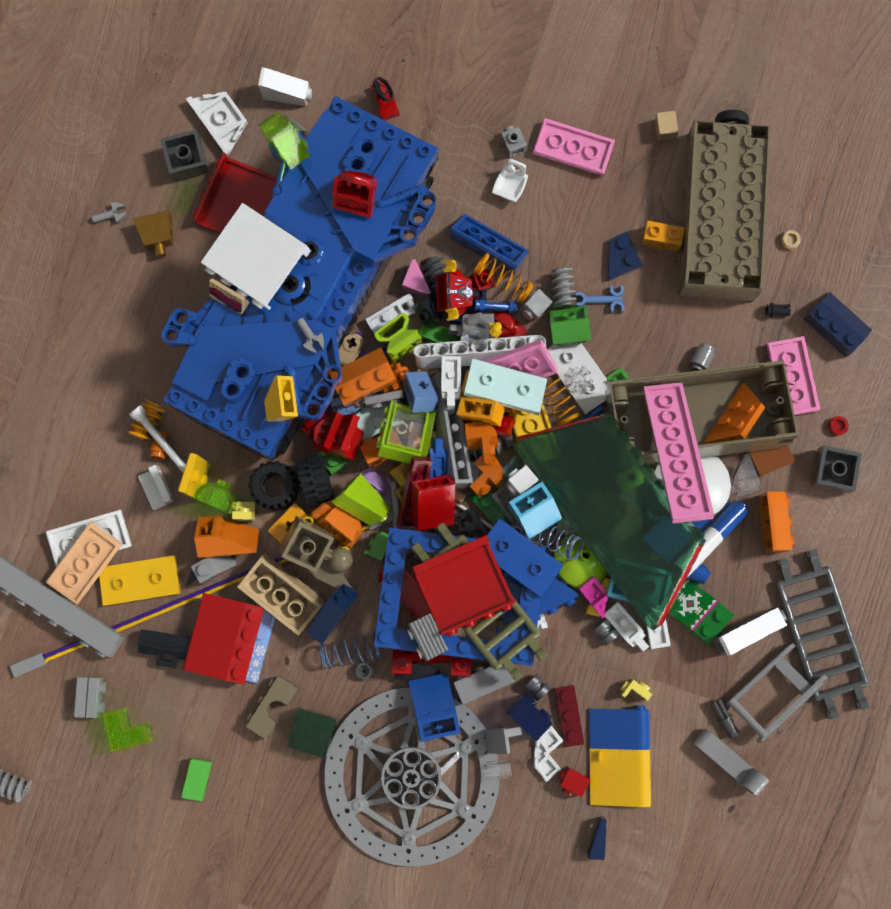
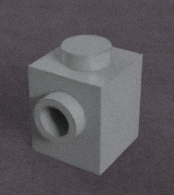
[519,289,552,322]

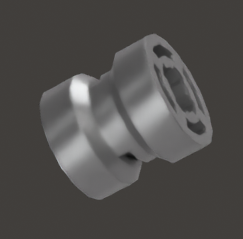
[592,619,619,646]
[524,673,551,701]

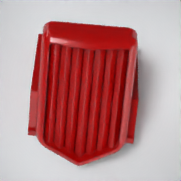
[332,170,378,218]
[311,412,364,460]

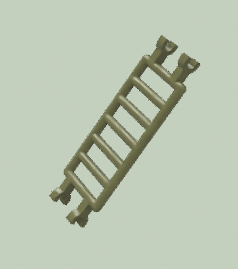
[411,523,548,681]

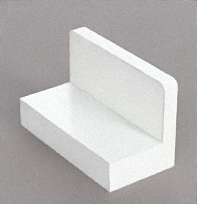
[138,465,174,510]

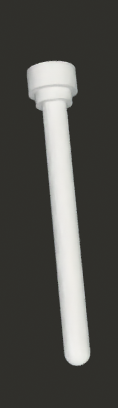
[129,405,186,473]

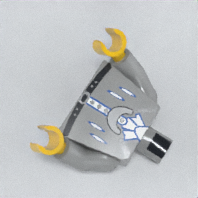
[449,312,502,341]

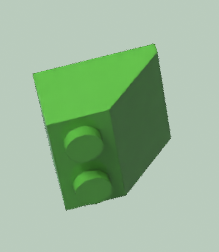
[549,305,591,346]

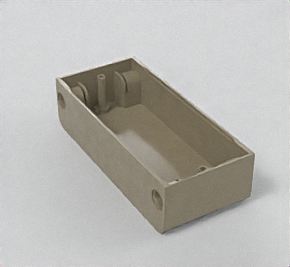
[678,121,771,302]
[605,360,798,467]

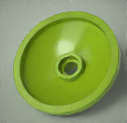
[553,532,611,588]

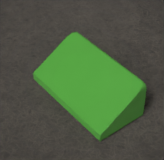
[418,322,459,343]
[181,758,212,801]

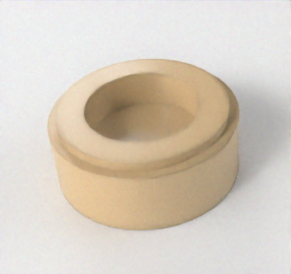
[780,230,801,250]

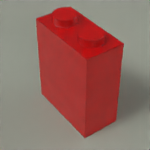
[411,475,456,531]

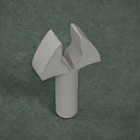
[91,202,128,224]
[297,318,324,354]

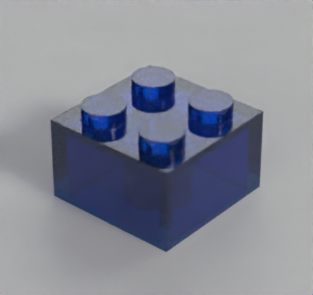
[506,694,553,741]

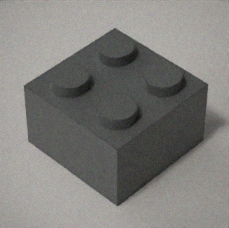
[160,129,209,181]
[811,445,862,493]

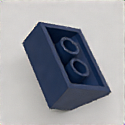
[804,292,872,357]

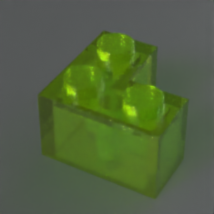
[258,111,310,169]
[102,708,154,753]

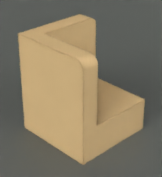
[654,111,678,141]

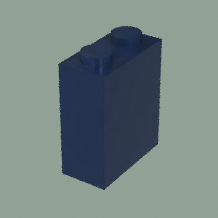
[306,584,359,644]

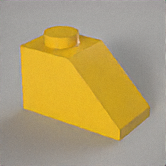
[264,376,298,421]

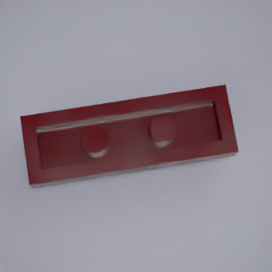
[554,685,584,747]

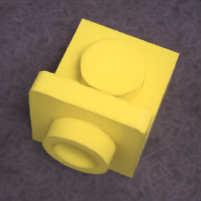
[232,502,256,521]

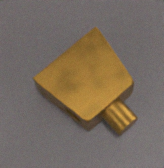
[133,210,174,258]

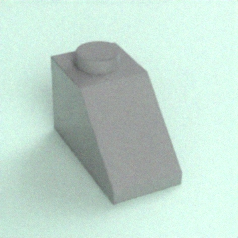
[191,555,238,584]

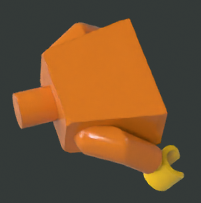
[302,499,362,551]

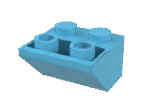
[508,482,562,539]

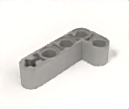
[693,728,769,796]

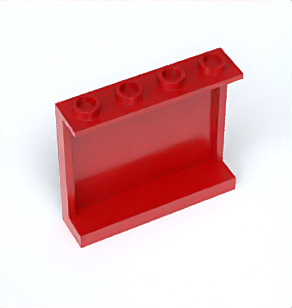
[193,152,277,234]
[412,535,517,637]

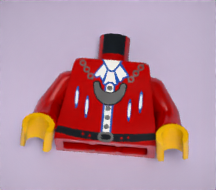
[435,260,479,321]

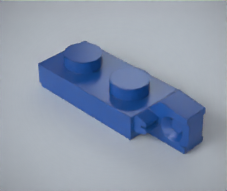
[427,438,448,478]

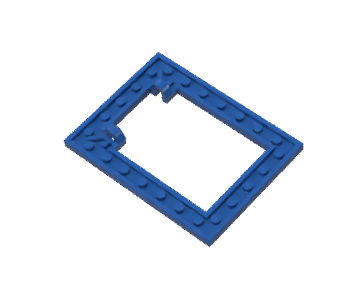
[374,528,546,666]

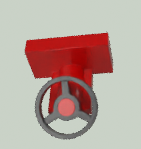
[370,77,400,121]

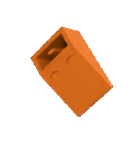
[194,515,259,558]

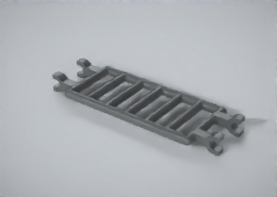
[776,549,869,719]

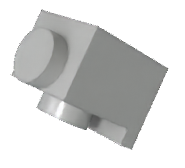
[501,126,527,158]

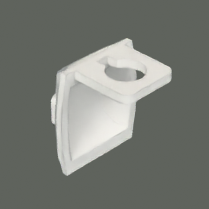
[492,159,528,203]

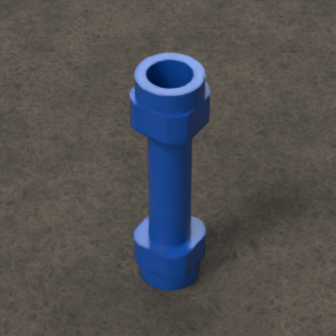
[472,299,519,313]

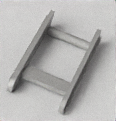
[725,643,828,743]

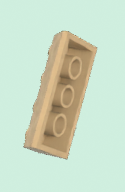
[238,553,326,636]

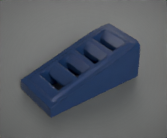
[587,816,607,860]

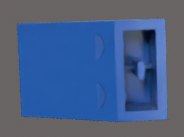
[408,673,461,742]

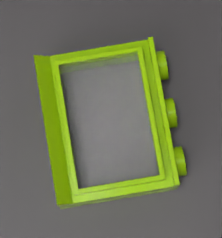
[376,400,437,464]

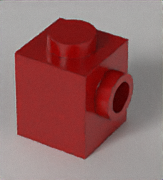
[558,767,591,797]

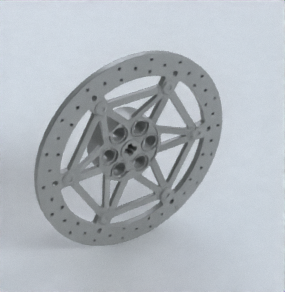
[324,687,500,867]

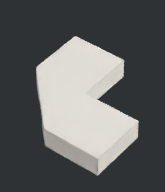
[533,725,563,782]

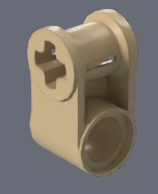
[339,334,364,367]

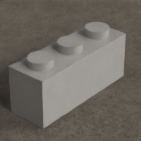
[453,665,516,704]

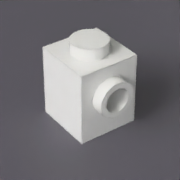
[507,465,539,496]

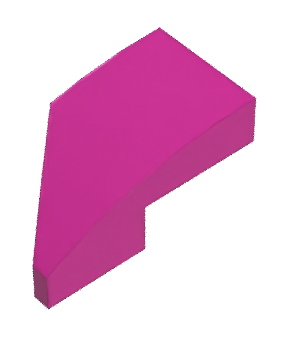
[578,576,608,618]

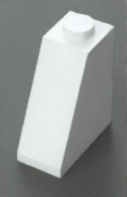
[258,67,312,106]

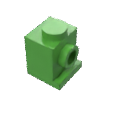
[364,531,388,562]

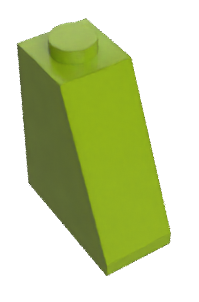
[331,473,391,526]

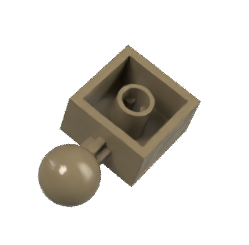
[278,516,353,573]

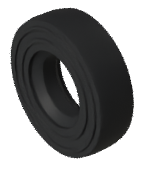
[715,110,749,124]

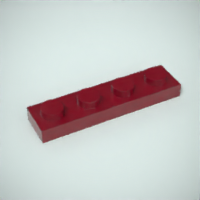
[396,457,433,529]

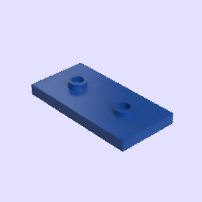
[487,519,564,598]

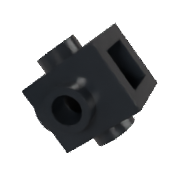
[413,292,445,326]

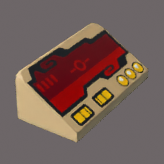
[209,278,249,315]

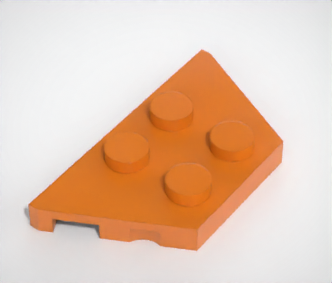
[704,383,765,444]

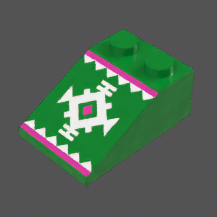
[665,578,734,645]

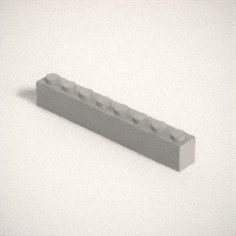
[0,556,126,658]

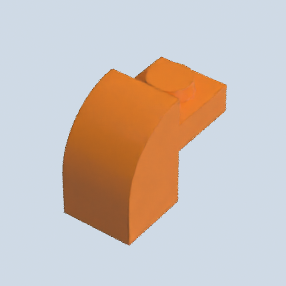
[465,422,499,464]
[470,454,505,498]

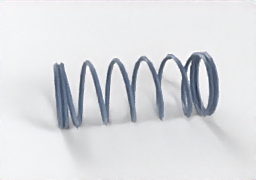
[522,526,584,561]
[319,634,381,668]

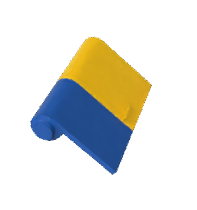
[589,705,651,807]

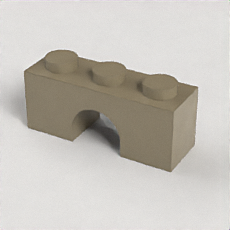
[246,675,300,740]

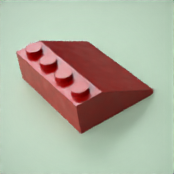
[183,593,264,685]

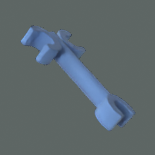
[575,285,625,313]

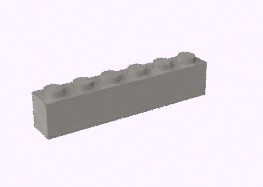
[431,372,473,490]

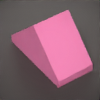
[402,259,431,298]

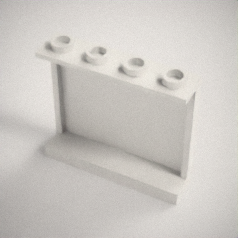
[201,203,311,310]

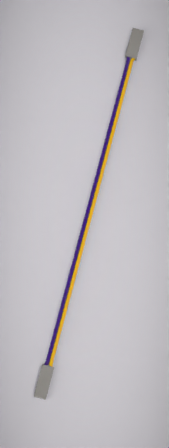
[10,508,393,678]

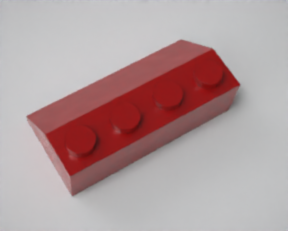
[378,568,433,619]

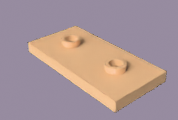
[45,521,123,605]

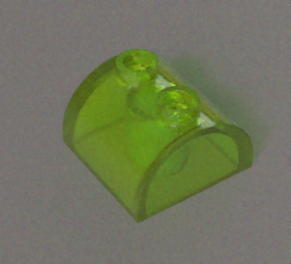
[193,479,238,515]

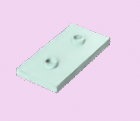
[463,359,547,416]

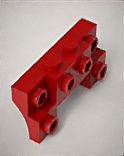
[392,634,471,677]

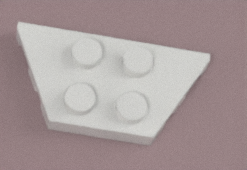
[186,92,248,157]

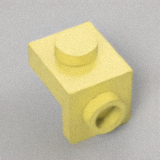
[620,679,653,701]

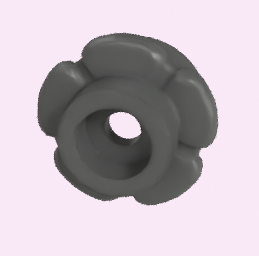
[355,661,374,681]

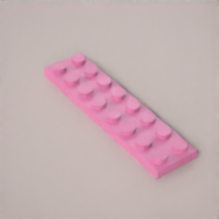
[643,382,714,523]

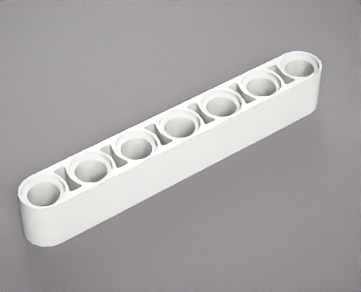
[414,335,546,369]

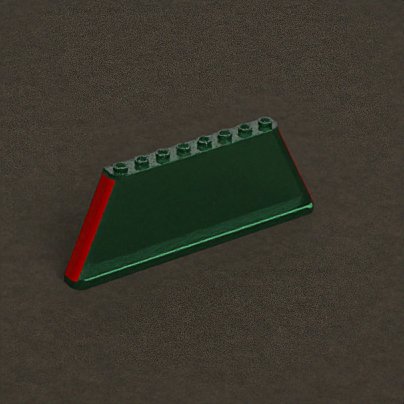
[511,414,706,630]

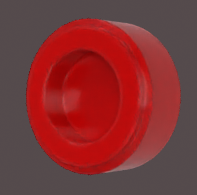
[828,416,849,436]

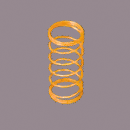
[474,253,533,304]
[544,377,581,426]

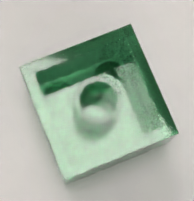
[287,707,338,758]

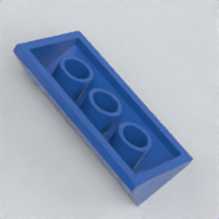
[450,214,529,275]

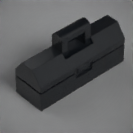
[138,629,191,669]

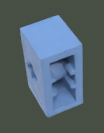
[402,372,439,413]

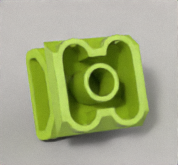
[374,313,422,364]

